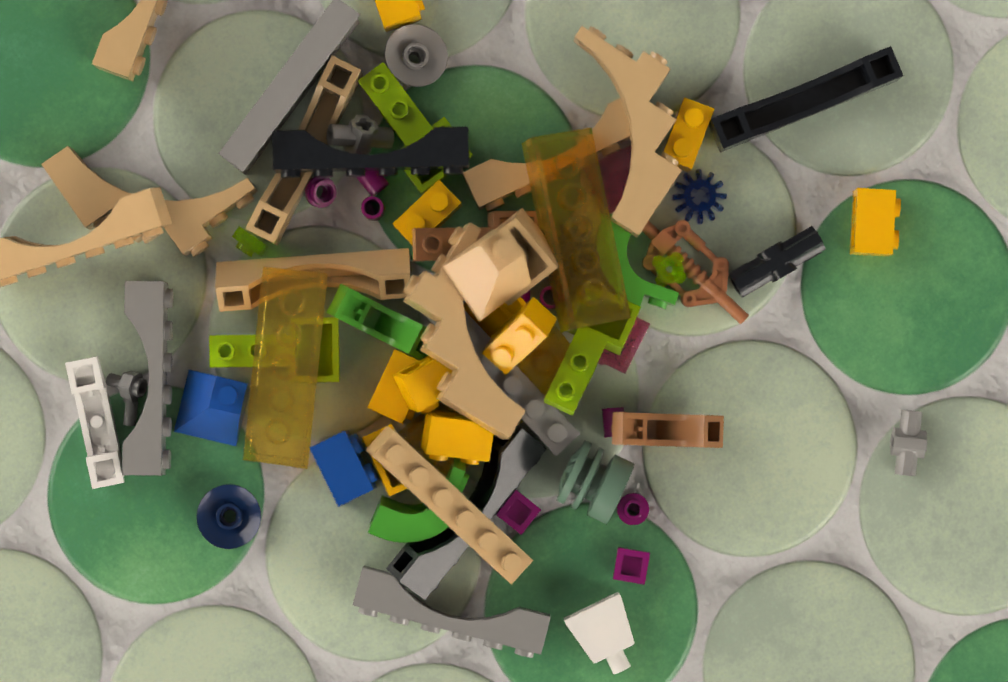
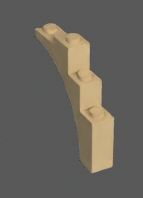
[574,26,682,238]
[41,146,258,257]
[403,222,526,440]

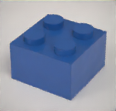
[310,430,379,507]

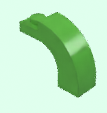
[596,212,679,309]
[326,284,428,360]
[368,458,469,543]

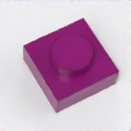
[496,490,541,535]
[612,547,650,585]

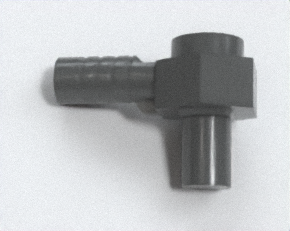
[106,371,147,426]

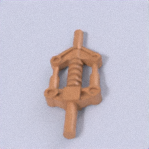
[642,220,749,324]

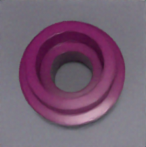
[305,177,337,208]
[617,493,649,525]

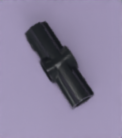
[728,226,826,298]

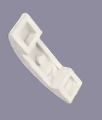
[65,356,125,489]

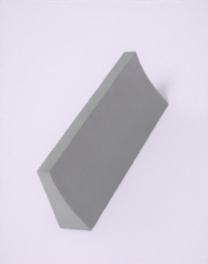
[218,0,361,175]

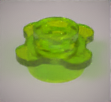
[652,252,686,287]

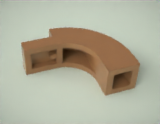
[611,412,724,448]

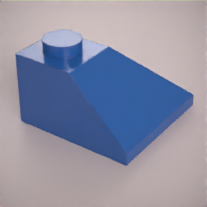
[174,369,252,446]

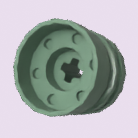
[556,440,635,524]

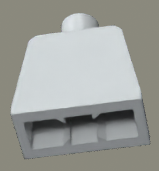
[563,592,635,674]

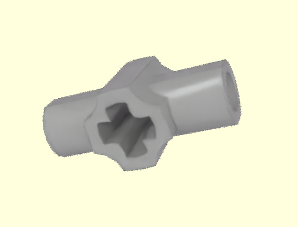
[326,115,394,154]
[890,410,927,476]

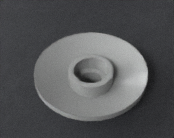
[384,24,448,87]

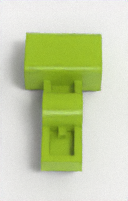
[358,62,473,195]
[544,280,641,416]
[209,317,340,383]

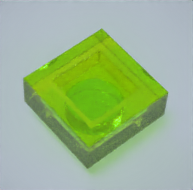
[232,226,269,257]

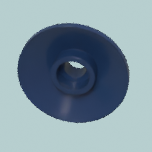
[197,484,261,549]

